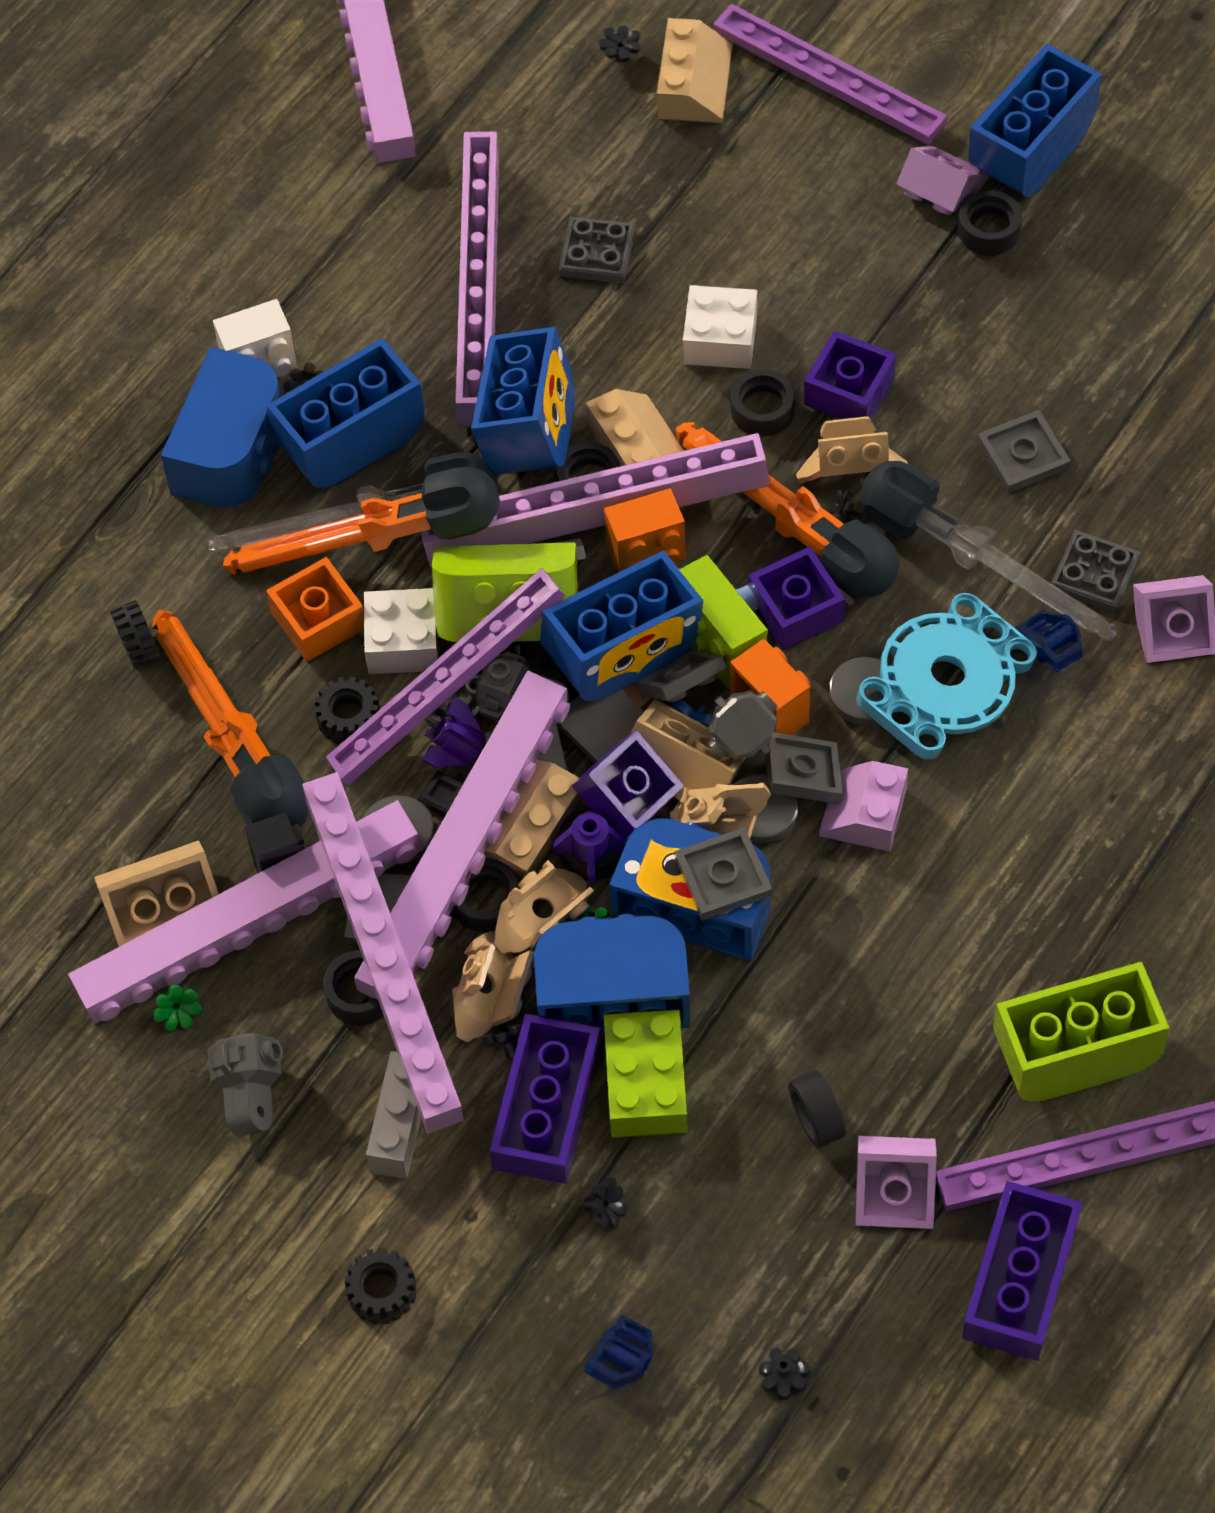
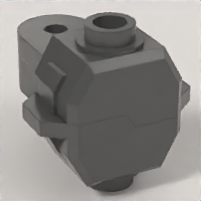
[475,651,570,725]
[708,691,778,760]
[206,1033,283,1137]

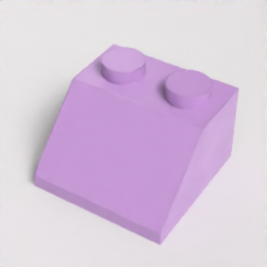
[896,146,989,215]
[1133,575,1215,663]
[819,761,908,852]
[856,1136,937,1229]

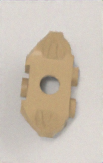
[796,416,908,484]
[670,783,771,838]
[494,860,594,954]
[452,931,534,1043]

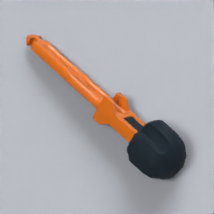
[676,422,900,598]
[223,467,500,575]
[152,610,309,827]

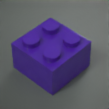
[804,331,896,419]
[748,546,845,650]
[571,730,684,837]

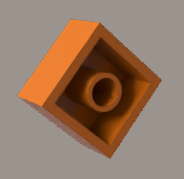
[604,488,686,573]
[266,557,364,662]
[730,638,811,735]

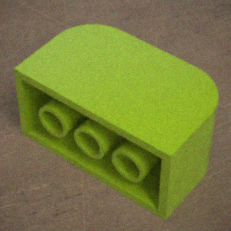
[432,542,578,642]
[993,961,1170,1102]

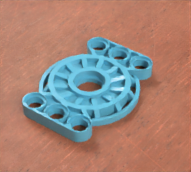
[856,593,1037,759]

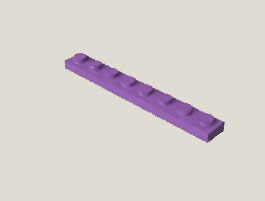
[713,4,947,145]
[326,568,565,786]
[936,1101,1215,1212]

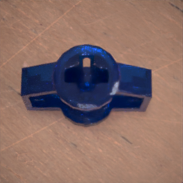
[1016,610,1083,672]
[584,1314,653,1389]

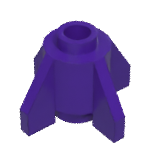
[423,697,486,768]
[554,811,628,883]

